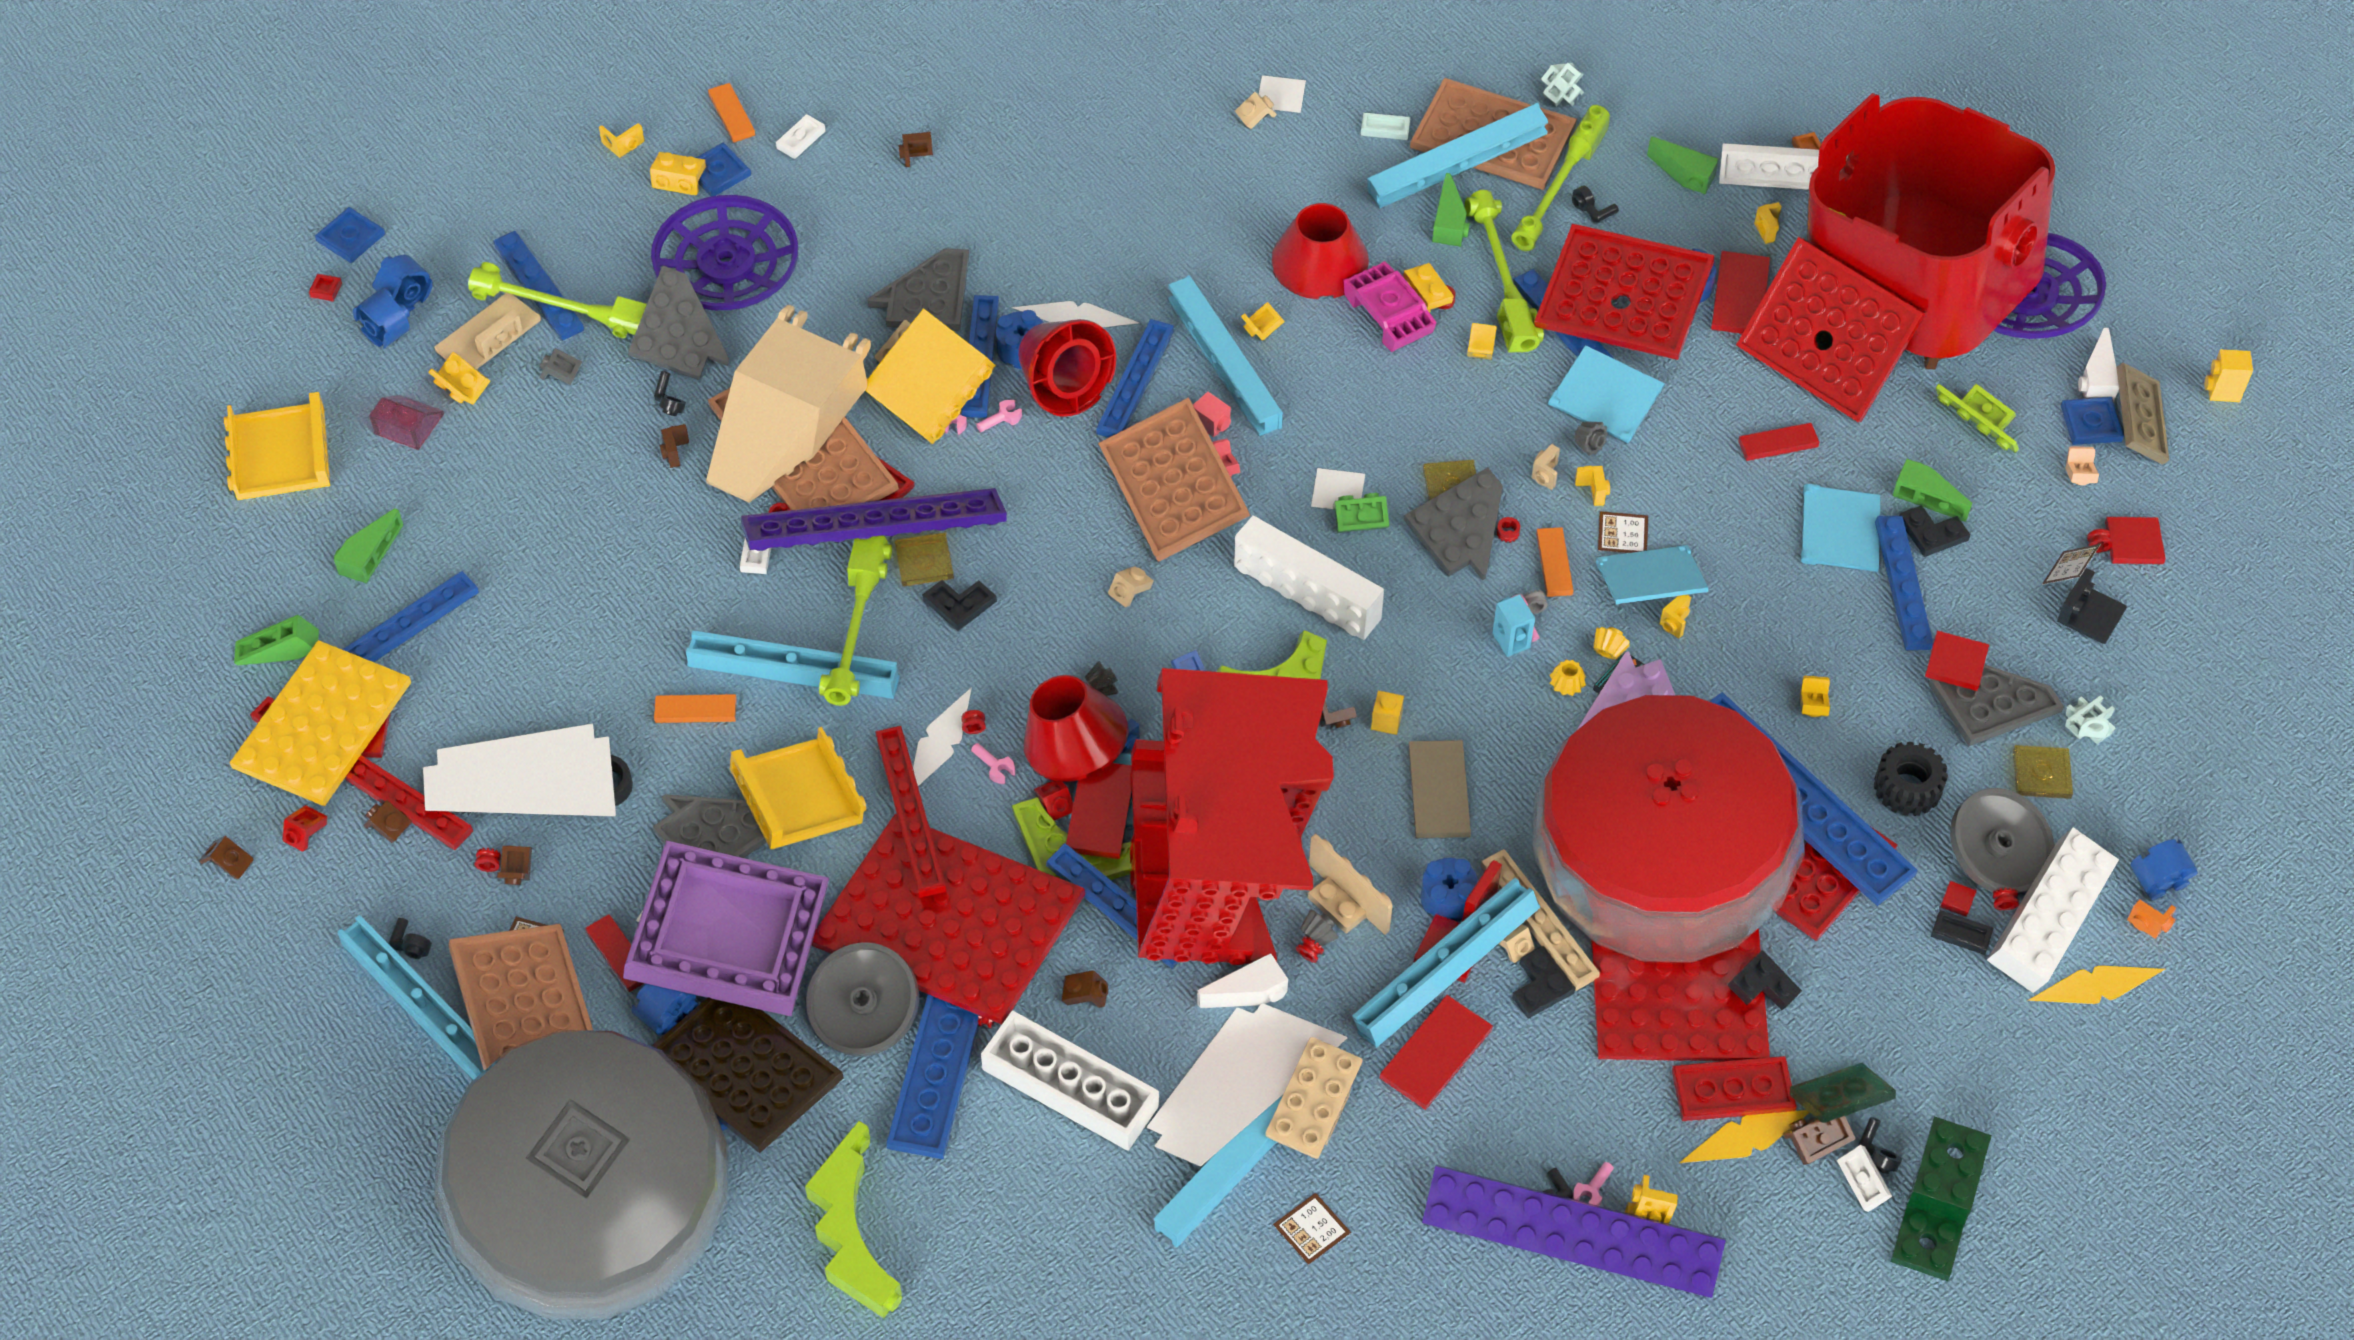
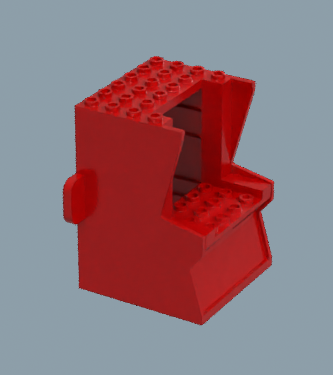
[1130,668,1334,965]

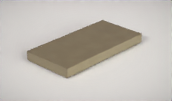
[2116,363,2169,465]
[1408,740,1471,838]

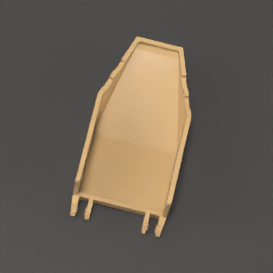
[706,305,871,503]

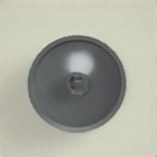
[1950,788,2055,895]
[806,943,919,1056]

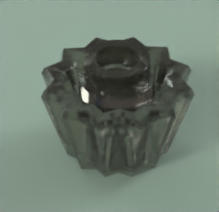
[1085,661,1118,696]

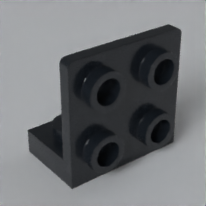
[2057,568,2127,644]

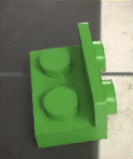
[1333,493,1389,533]

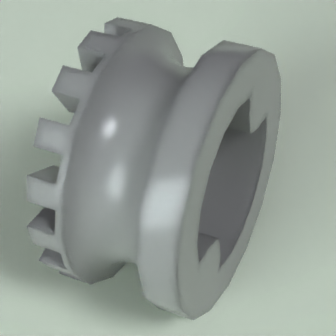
[1523,590,1548,614]

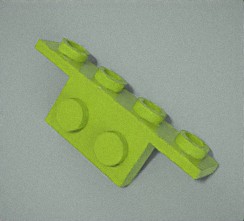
[1935,384,2019,453]

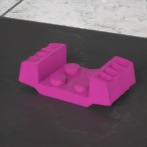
[1344,261,1436,352]

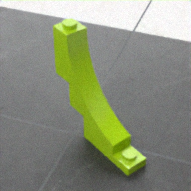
[805,1121,902,1318]

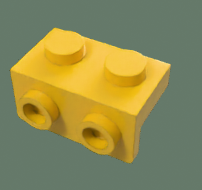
[650,152,706,195]
[1403,263,1454,313]

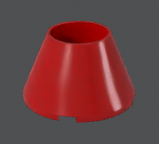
[1272,203,1369,299]
[1018,319,1116,417]
[1024,675,1129,782]

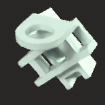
[1541,63,1584,107]
[2065,695,2116,744]

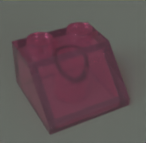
[369,395,444,450]

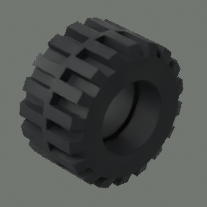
[1874,742,1948,816]

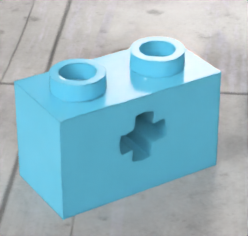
[1492,594,1535,657]

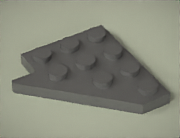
[868,248,969,331]
[628,265,729,380]
[1404,468,1503,580]
[1929,664,2064,746]
[653,794,767,858]

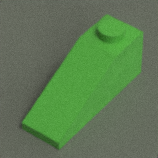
[1647,136,1719,194]
[1432,173,1470,247]
[1893,459,1972,522]
[334,508,403,584]
[234,615,319,665]

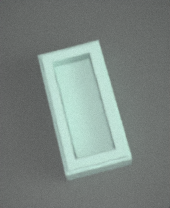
[1361,113,1410,140]

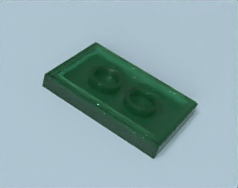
[1790,1063,1896,1124]

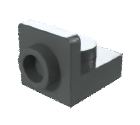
[539,348,582,385]

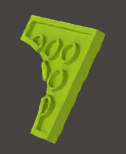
[1217,630,1327,679]
[1012,797,1133,880]

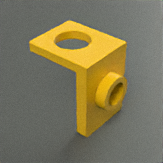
[599,123,644,158]
[1467,323,1497,360]

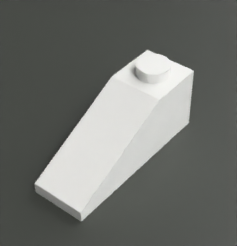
[2078,328,2119,402]
[1197,953,1288,1008]

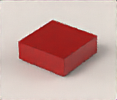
[309,274,342,301]
[1940,881,1977,917]

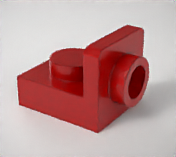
[1034,780,1074,821]
[282,805,327,852]

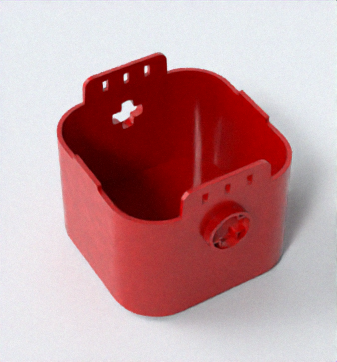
[1807,93,2055,358]

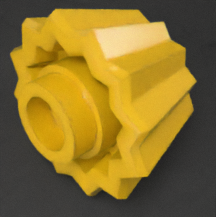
[1594,627,1630,660]
[1549,659,1586,696]

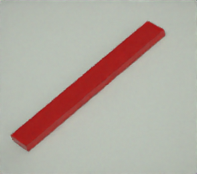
[875,726,946,898]

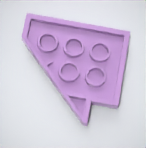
[1576,651,1675,731]

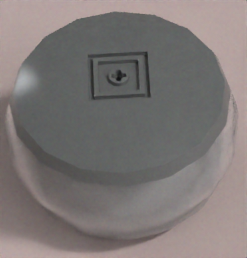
[434,1030,729,1320]

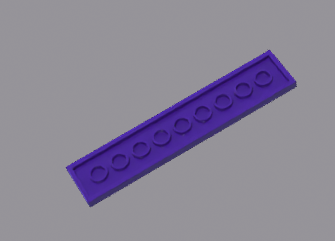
[741,488,1007,551]
[1422,1164,1726,1298]

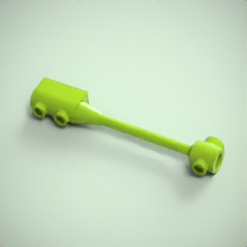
[1511,105,1610,251]
[1464,190,1544,353]
[468,262,647,338]
[819,535,892,706]

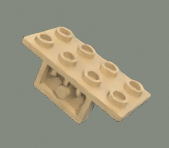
[434,293,541,369]
[1308,834,1392,935]
[1265,1037,1363,1159]

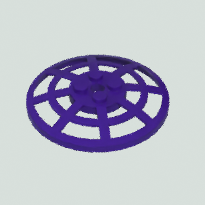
[651,195,799,311]
[1993,233,2106,339]

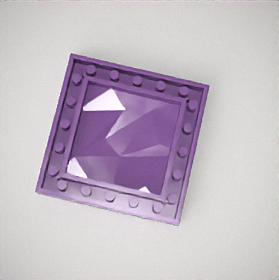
[623,840,829,1016]

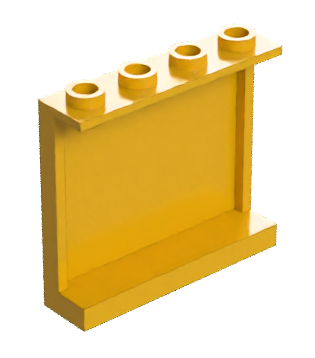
[865,308,996,444]
[224,392,330,500]
[730,727,866,849]

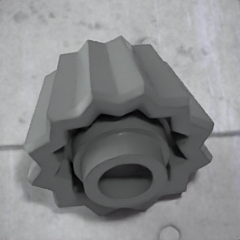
[1574,421,1608,456]
[1300,909,1338,946]

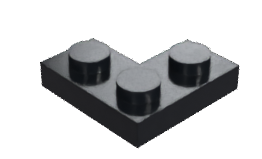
[1899,505,1971,557]
[922,580,997,631]
[1512,946,1576,1019]
[1727,950,1802,1011]

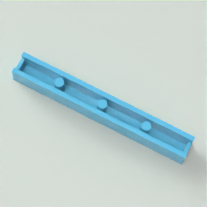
[1367,103,1548,209]
[1168,275,1283,436]
[686,630,900,699]
[1352,878,1541,1048]
[337,915,484,1080]
[1154,1095,1283,1247]

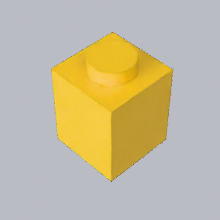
[1371,690,1404,735]

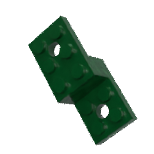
[1890,1116,1992,1281]

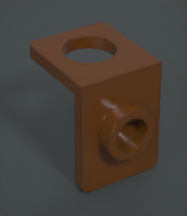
[199,836,253,879]

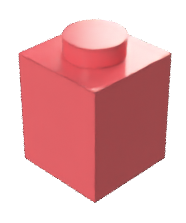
[1193,392,1231,437]

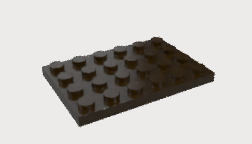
[652,997,844,1153]

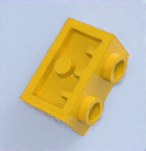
[428,352,490,405]
[1625,1175,1678,1224]

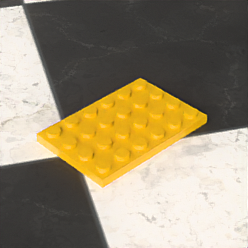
[230,640,411,806]

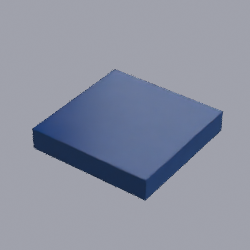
[696,142,751,197]
[315,207,385,263]
[2061,397,2124,445]

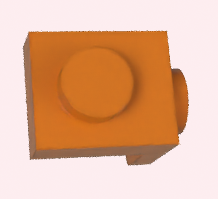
[2127,899,2176,939]

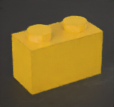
[2204,349,2253,402]

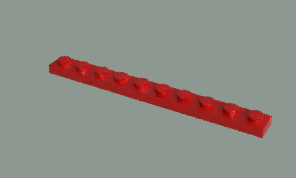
[250,696,473,850]

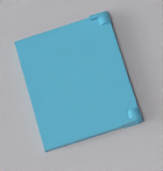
[1548,345,1665,443]
[1801,484,1880,572]
[1596,545,1708,604]

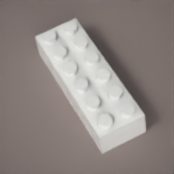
[1234,516,1384,640]
[1987,827,2119,993]
[981,1010,1159,1151]

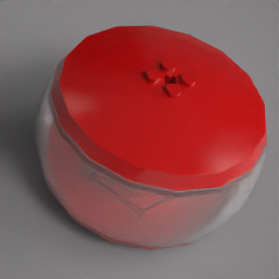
[1532,695,1805,963]

